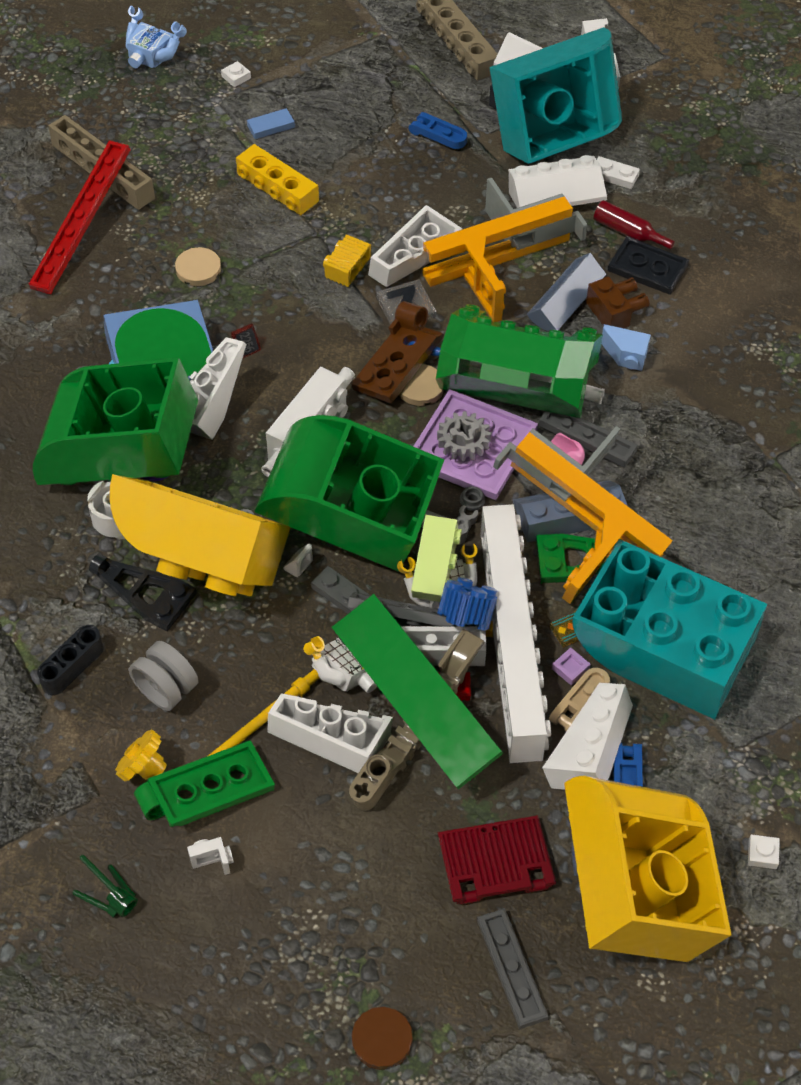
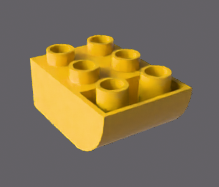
[564,776,732,962]

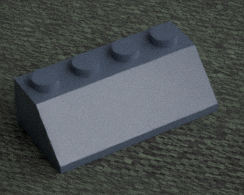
[513,480,627,542]

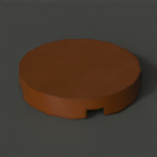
[351,1007,413,1070]

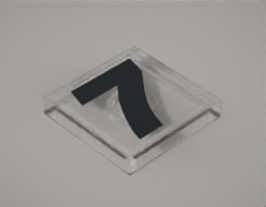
[376,279,437,325]

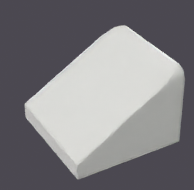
[283,544,313,577]

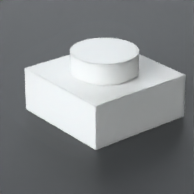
[221,61,251,87]
[748,834,779,869]

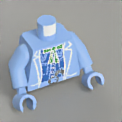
[126,6,187,68]

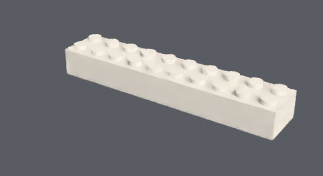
[481,504,551,763]

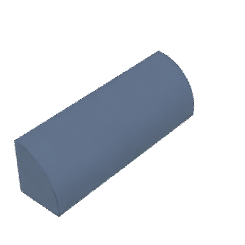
[527,253,606,331]

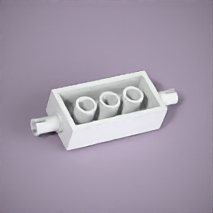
[261,366,355,477]

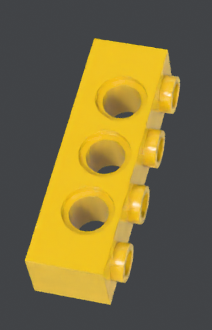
[236,144,319,215]

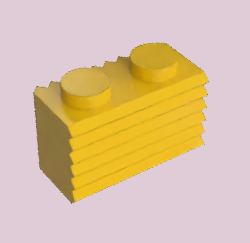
[323,234,371,287]

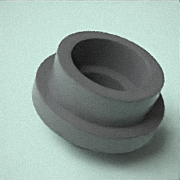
[460,486,485,511]

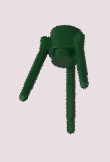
[72,855,138,918]

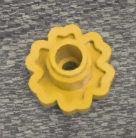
[115,729,167,782]

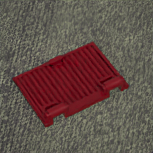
[438,815,556,905]

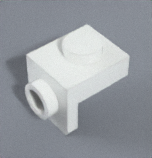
[187,837,234,875]

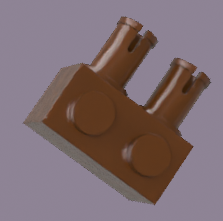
[586,276,650,329]

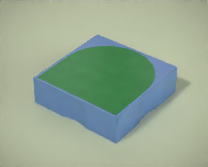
[104,300,213,381]

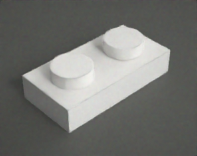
[597,156,640,189]

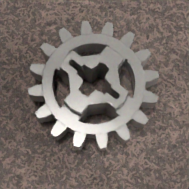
[437,411,491,461]

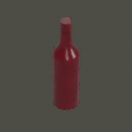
[593,200,675,250]

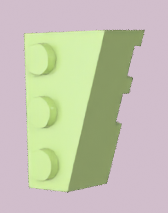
[411,515,462,602]

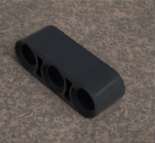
[37,625,104,695]

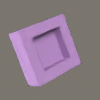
[552,648,591,686]

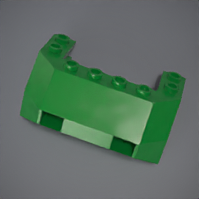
[436,304,603,418]

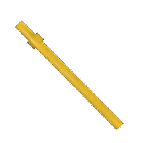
[208,669,320,756]

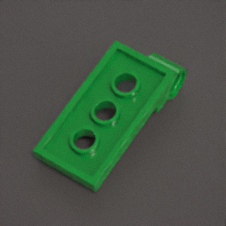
[134,740,275,827]

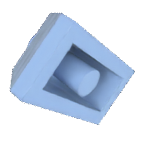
[601,324,651,371]

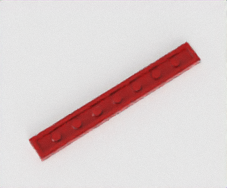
[28,140,131,295]

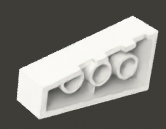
[542,683,633,790]
[268,693,393,773]

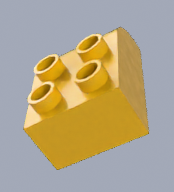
[110,474,290,596]

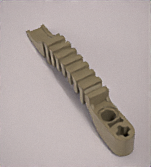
[349,629,485,811]

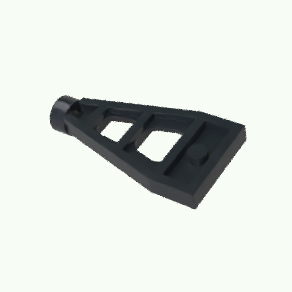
[89,553,197,632]

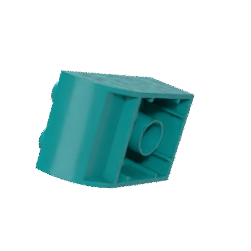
[489,27,622,164]
[572,539,768,720]

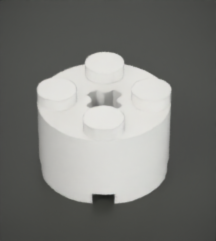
[88,481,125,540]

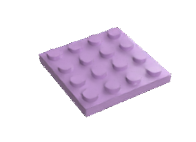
[413,389,538,500]

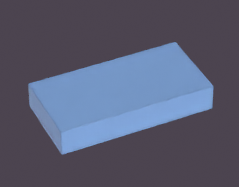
[247,108,295,139]

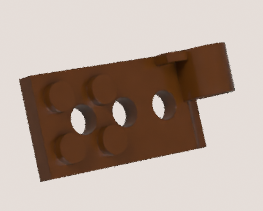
[351,301,444,404]

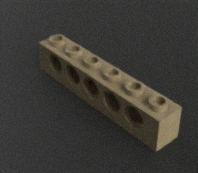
[416,0,498,81]
[48,115,155,210]

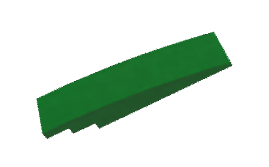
[332,594,503,790]

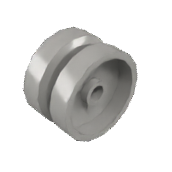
[128,641,199,711]

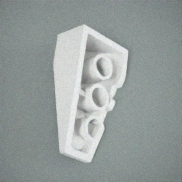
[190,337,247,440]

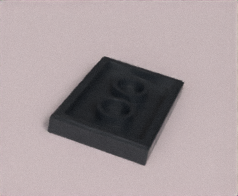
[607,236,689,295]

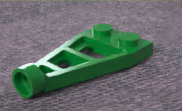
[536,534,605,583]

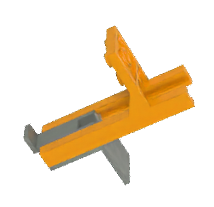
[423,178,587,322]
[493,426,673,604]

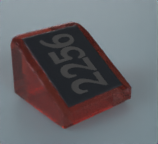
[231,323,261,359]

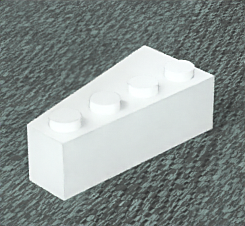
[368,205,462,287]

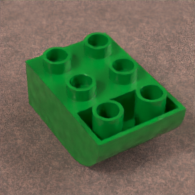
[33,358,198,485]
[254,415,444,572]

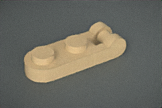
[549,668,610,732]

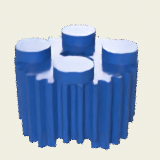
[437,577,497,630]

